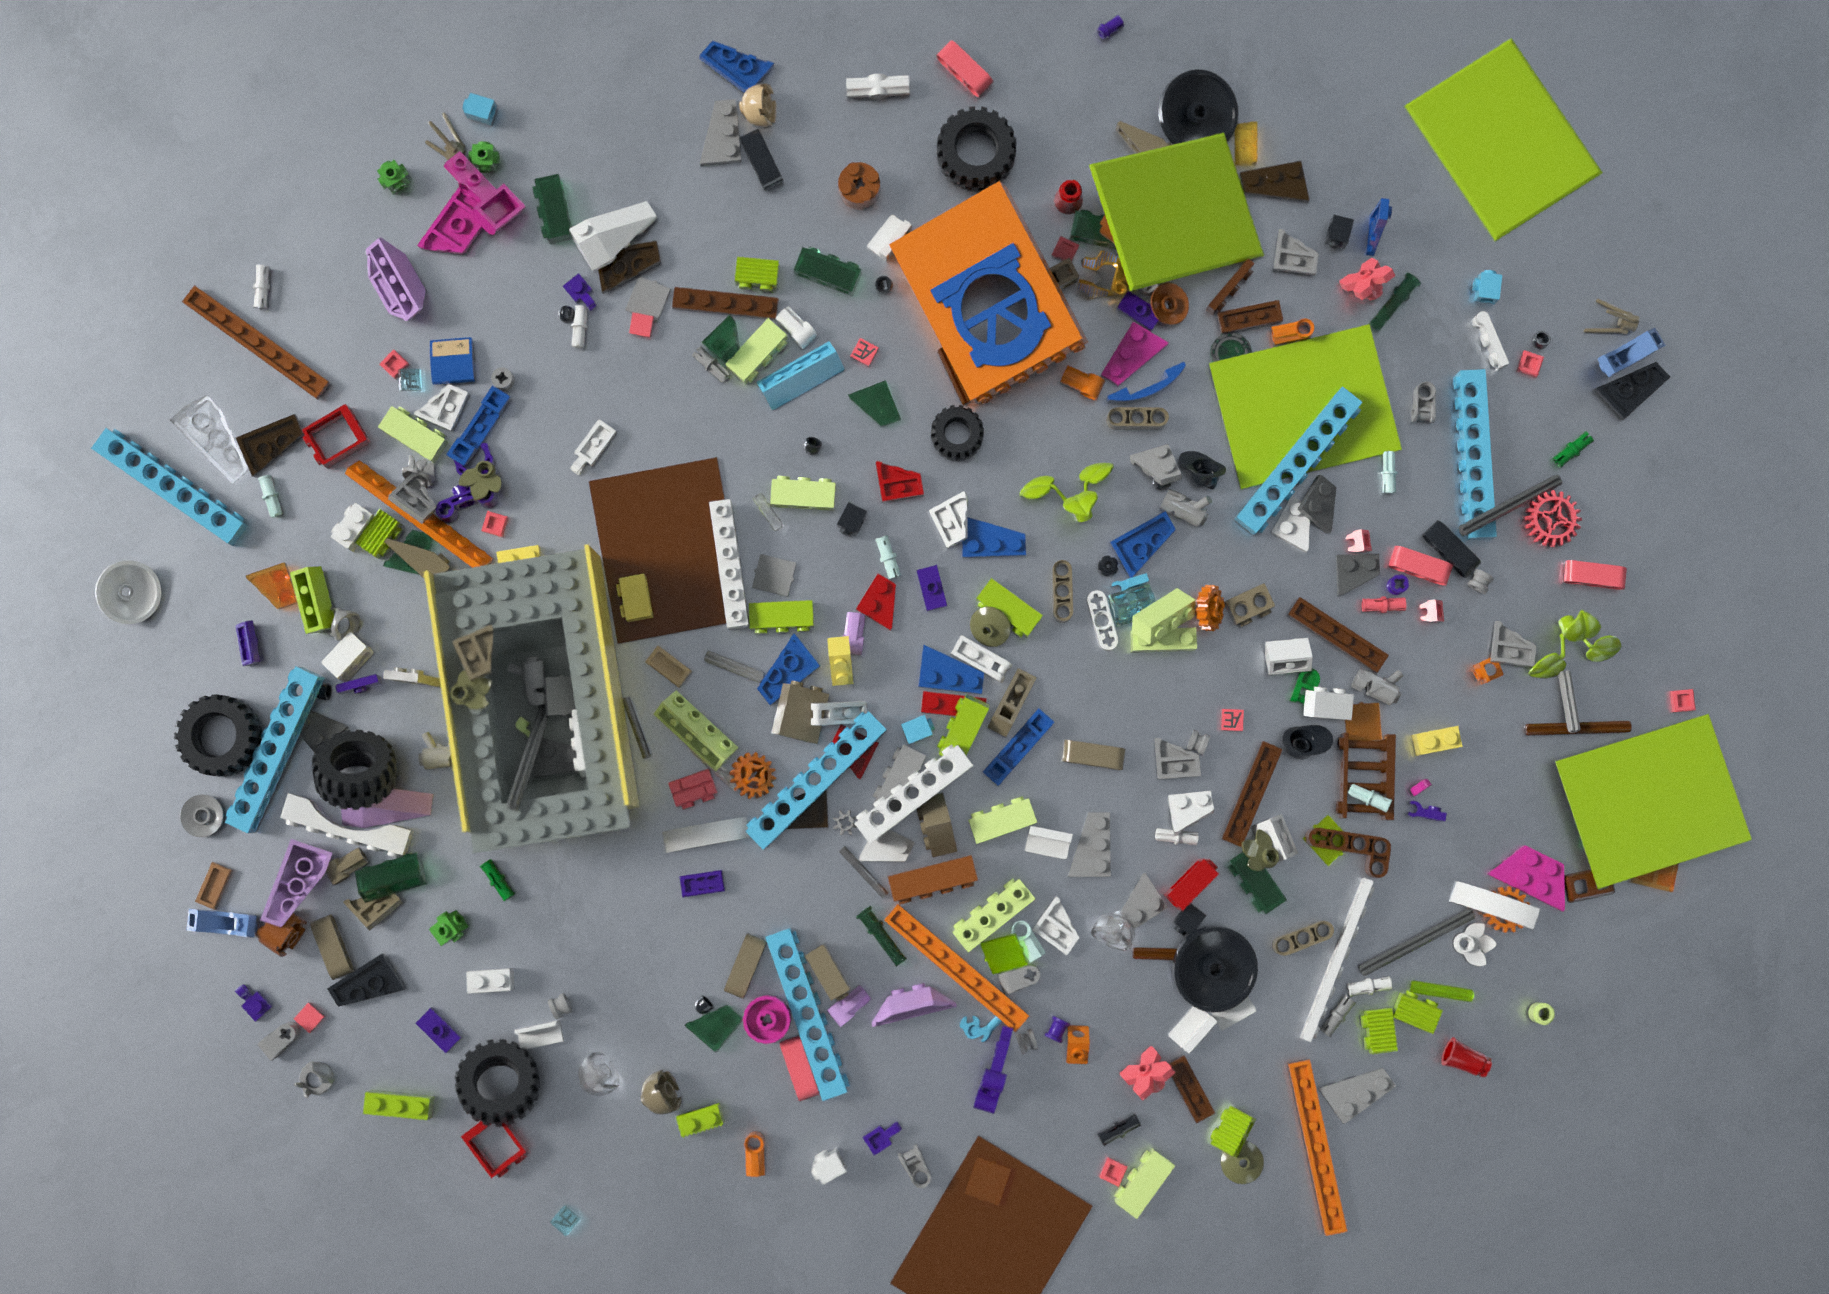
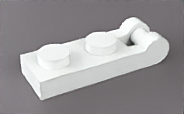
[1472,311,1509,370]
[951,635,1013,683]
[811,701,867,725]

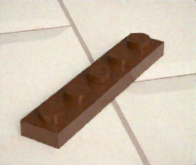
[672,287,779,320]
[1288,597,1389,673]
[1221,741,1283,848]

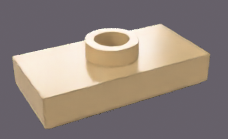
[645,646,692,688]

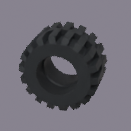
[931,405,984,461]

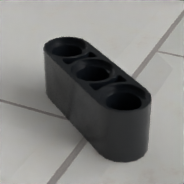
[739,129,784,191]
[1422,520,1481,578]

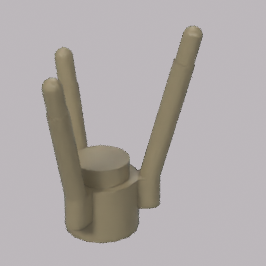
[425,112,467,160]
[1584,299,1639,335]

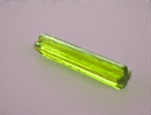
[1409,980,1474,1002]

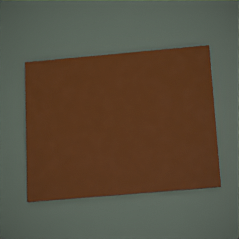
[589,457,727,644]
[890,1135,1093,1294]

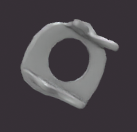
[402,455,436,488]
[324,607,361,641]
[294,1061,334,1098]

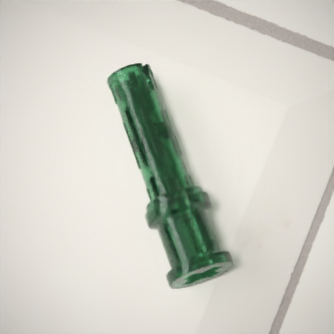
[1369,272,1421,331]
[855,905,907,967]

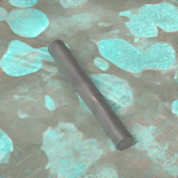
[623,696,651,759]
[839,846,888,899]

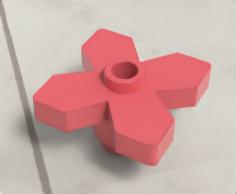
[1339,258,1395,300]
[1120,1046,1175,1100]

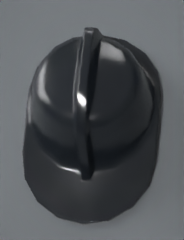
[1179,451,1226,489]
[1282,725,1333,760]

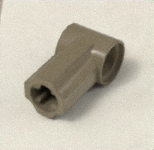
[325,847,369,886]

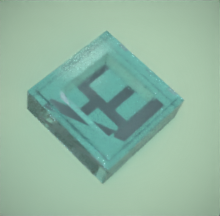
[398,369,422,391]
[550,1205,581,1236]

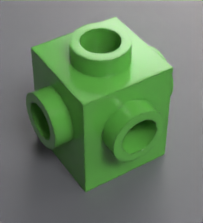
[468,141,500,173]
[377,159,410,194]
[429,910,469,946]

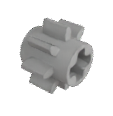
[833,810,857,835]

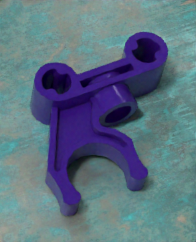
[436,443,498,524]
[973,1026,1013,1114]

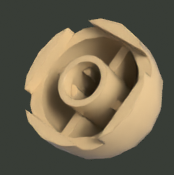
[739,83,776,127]

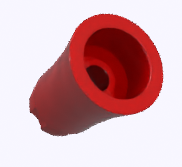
[1054,180,1083,215]
[1441,1037,1492,1078]

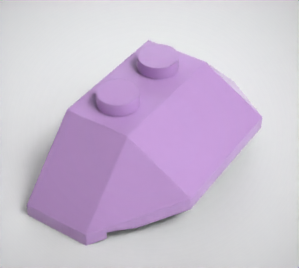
[366,238,425,321]
[872,983,957,1027]

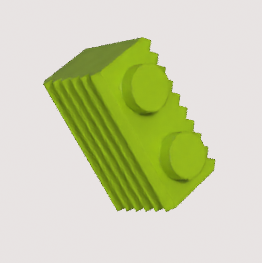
[735,257,780,292]
[355,508,403,559]
[1393,991,1443,1034]
[1361,1007,1398,1054]
[676,1103,725,1138]
[1210,1105,1257,1158]

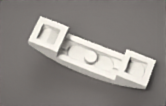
[662,817,750,853]
[1450,881,1541,930]

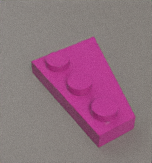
[1100,322,1169,386]

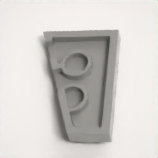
[700,99,741,166]
[1068,812,1111,877]
[1318,1068,1396,1124]

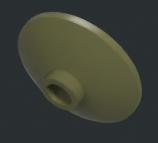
[970,606,1011,647]
[1221,1141,1264,1184]

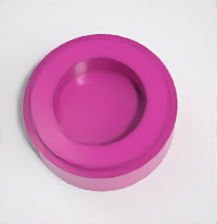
[1410,779,1432,797]

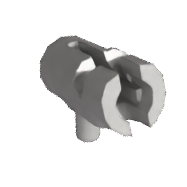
[1160,489,1212,527]
[508,656,546,705]
[1351,668,1403,706]
[418,732,452,770]

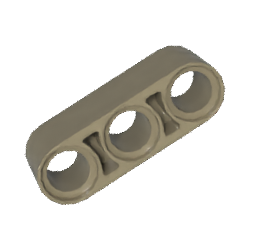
[1106,407,1169,430]
[1052,560,1073,623]
[1062,740,1126,770]
[310,914,354,980]
[1272,920,1334,956]
[724,933,767,999]

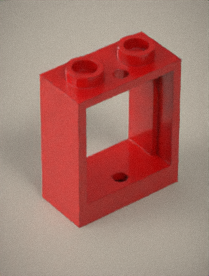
[302,404,371,468]
[1163,859,1219,911]
[461,1121,529,1179]

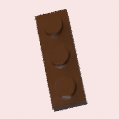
[1206,258,1255,315]
[1217,300,1283,334]
[1168,1055,1215,1123]

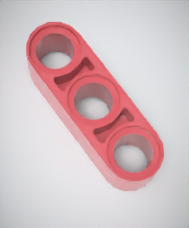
[936,40,993,97]
[1388,546,1453,586]
[1563,560,1627,590]
[780,1035,820,1102]

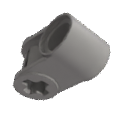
[1411,381,1436,423]
[997,964,1040,995]
[257,1022,301,1061]
[897,1144,931,1188]

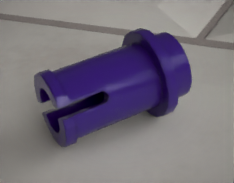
[1097,15,1125,39]

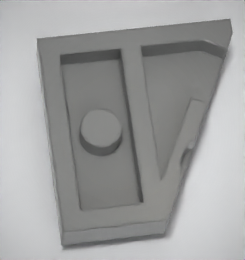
[1273,229,1319,276]
[1130,444,1182,485]
[388,473,436,524]
[1490,621,1537,668]
[383,667,441,687]
[1154,738,1201,779]
[1120,873,1168,931]

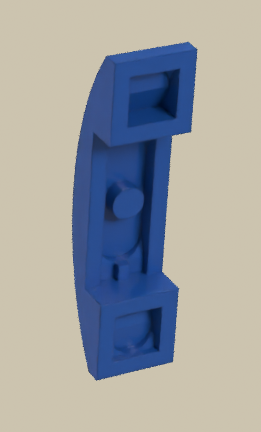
[1106,362,1186,405]
[446,385,510,466]
[983,708,1055,786]

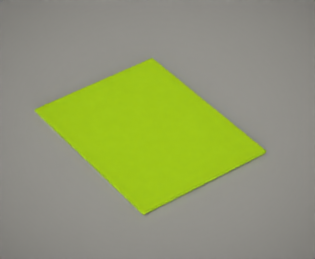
[1404,38,1603,241]
[1089,133,1265,291]
[1209,324,1402,489]
[1555,714,1752,889]

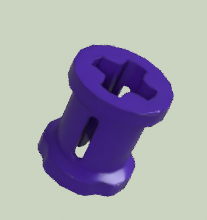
[1386,574,1409,595]
[1044,1016,1070,1044]

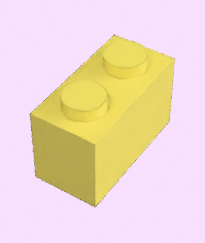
[616,574,653,622]
[827,636,854,686]
[1411,726,1463,756]

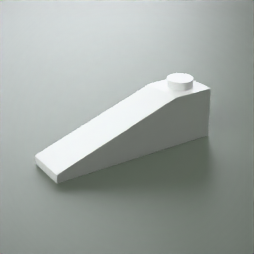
[569,201,657,272]

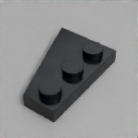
[1594,362,1670,420]
[327,953,406,1007]

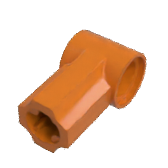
[1271,318,1314,345]
[1060,365,1105,400]
[744,1131,765,1177]

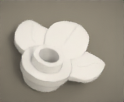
[1453,923,1497,966]

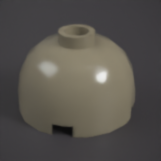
[641,1070,681,1115]

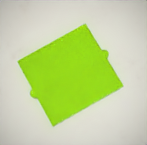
[1302,815,1343,866]
[980,933,1028,974]

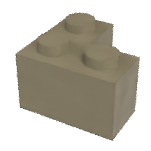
[916,793,958,857]

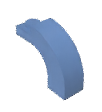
[1598,328,1666,377]
[187,909,258,938]

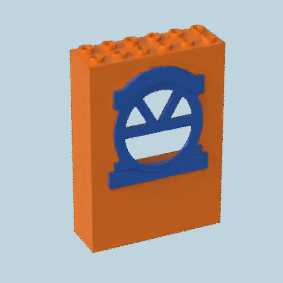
[889,181,1089,405]

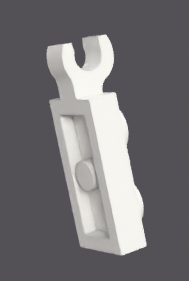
[571,419,617,475]

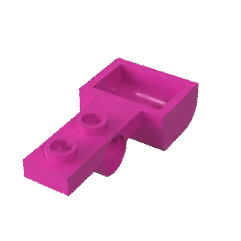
[443,151,526,235]

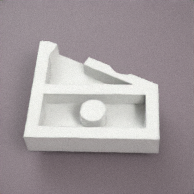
[414,384,469,432]
[929,491,968,548]
[1271,496,1310,553]
[1168,791,1214,836]
[858,823,915,861]
[1032,897,1079,955]

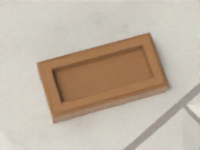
[195,862,233,910]

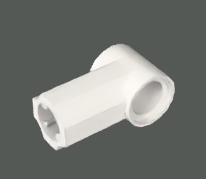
[776,306,818,349]

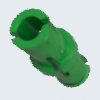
[1552,431,1594,468]
[480,859,515,902]

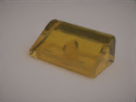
[1235,121,1257,166]

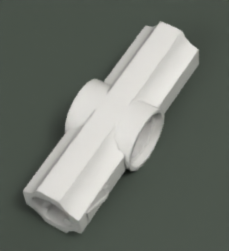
[846,74,910,100]

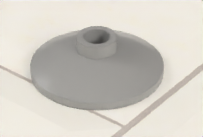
[180,795,224,837]

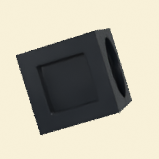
[1325,214,1354,250]
[837,502,868,537]
[1172,903,1207,936]

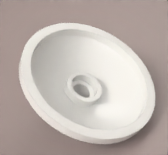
[95,560,161,624]

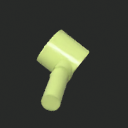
[515,717,530,738]

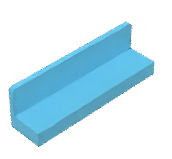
[756,341,845,410]

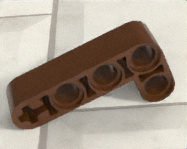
[1305,828,1391,878]

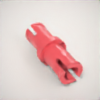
[1361,596,1406,613]

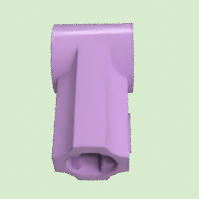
[842,612,865,656]
[827,985,871,1027]

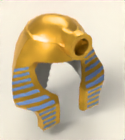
[1077,250,1129,298]

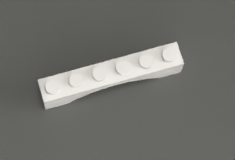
[280,793,414,858]

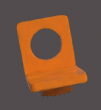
[1473,658,1504,685]
[1066,1025,1090,1064]

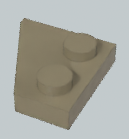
[452,624,493,682]
[343,886,403,931]

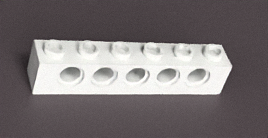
[709,499,749,630]
[854,744,973,843]

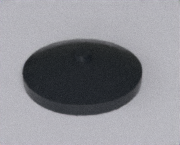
[1158,69,1239,145]
[1172,926,1258,1012]

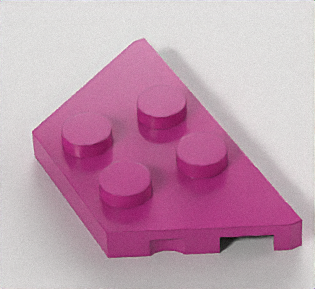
[417,187,483,255]
[1487,845,1565,912]

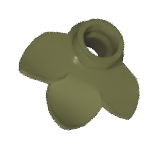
[459,461,502,501]
[450,670,492,710]
[1242,829,1279,871]

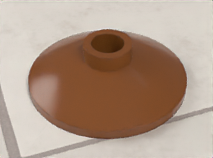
[1151,283,1189,325]

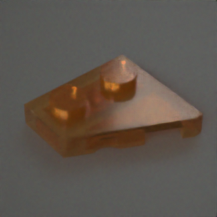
[245,562,298,610]
[1630,863,1679,892]

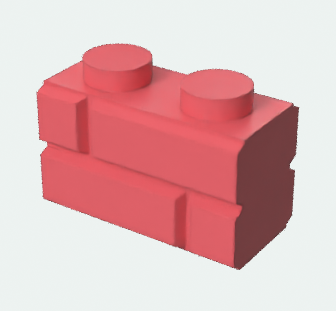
[668,768,718,810]

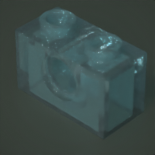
[1108,584,1156,627]

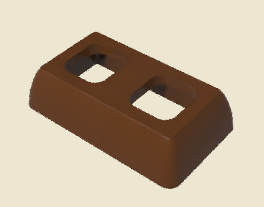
[1564,869,1615,903]

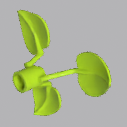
[1019,463,1114,522]
[1528,610,1622,678]

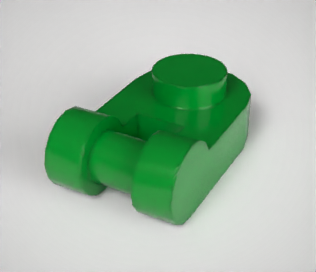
[1289,668,1320,706]

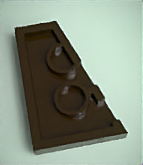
[1239,161,1310,203]
[598,241,661,294]
[235,414,304,477]
[764,790,828,830]

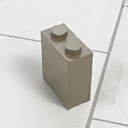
[771,681,829,744]
[805,944,851,1002]

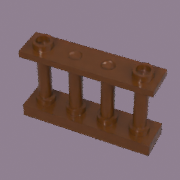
[1336,732,1396,821]

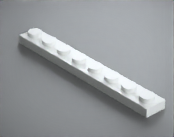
[1300,878,1375,1042]

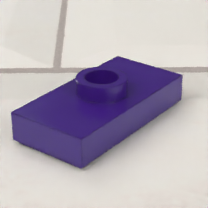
[1116,291,1159,332]
[916,565,947,611]
[235,620,260,666]
[335,674,383,695]
[679,870,725,898]
[415,1007,462,1054]

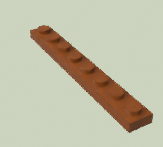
[182,285,330,400]

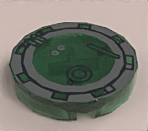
[1210,332,1252,362]

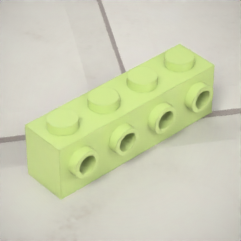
[654,690,739,772]
[952,878,1035,952]

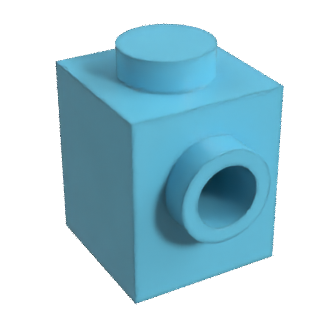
[462,93,497,125]
[1472,270,1502,304]
[901,715,935,745]

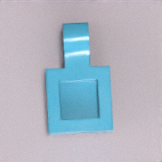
[1111,573,1149,598]

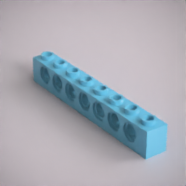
[1453,369,1497,540]
[1234,386,1362,535]
[91,428,248,546]
[225,666,325,833]
[745,711,887,850]
[765,928,850,1101]

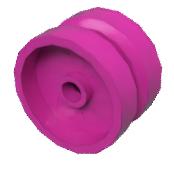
[743,995,792,1044]

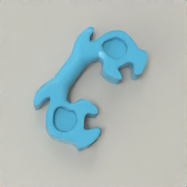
[960,1016,1002,1042]

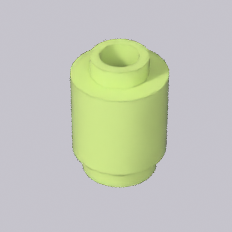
[1528,1002,1555,1025]

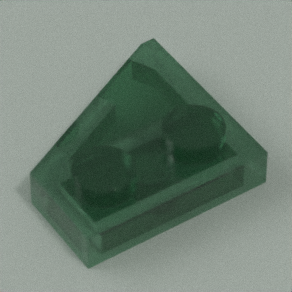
[701,315,740,363]
[848,380,901,428]
[383,530,434,575]
[684,1005,743,1053]

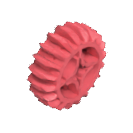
[1523,490,1582,548]

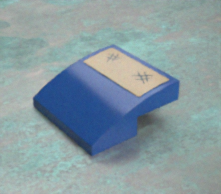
[430,337,475,385]

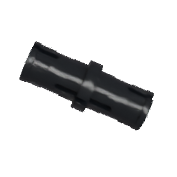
[1097,1114,1142,1146]

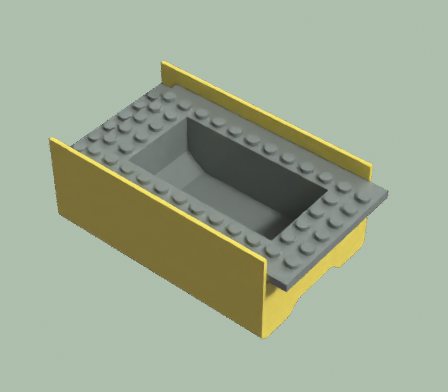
[424,544,639,853]

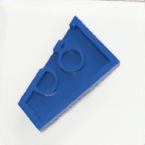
[699,40,774,93]
[1366,198,1392,256]
[1110,511,1176,578]
[962,517,1026,558]
[757,633,820,706]
[919,645,984,695]

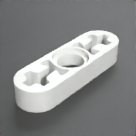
[1087,590,1118,651]

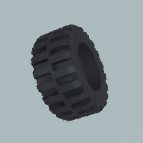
[937,106,1017,192]
[174,694,262,777]
[312,729,397,810]
[455,1039,540,1127]

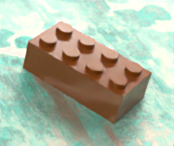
[888,855,978,905]

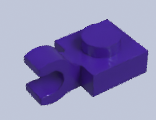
[563,273,597,311]
[1407,801,1447,822]
[235,984,273,1022]
[862,1122,902,1156]

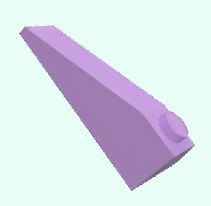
[341,789,434,828]
[260,839,332,927]

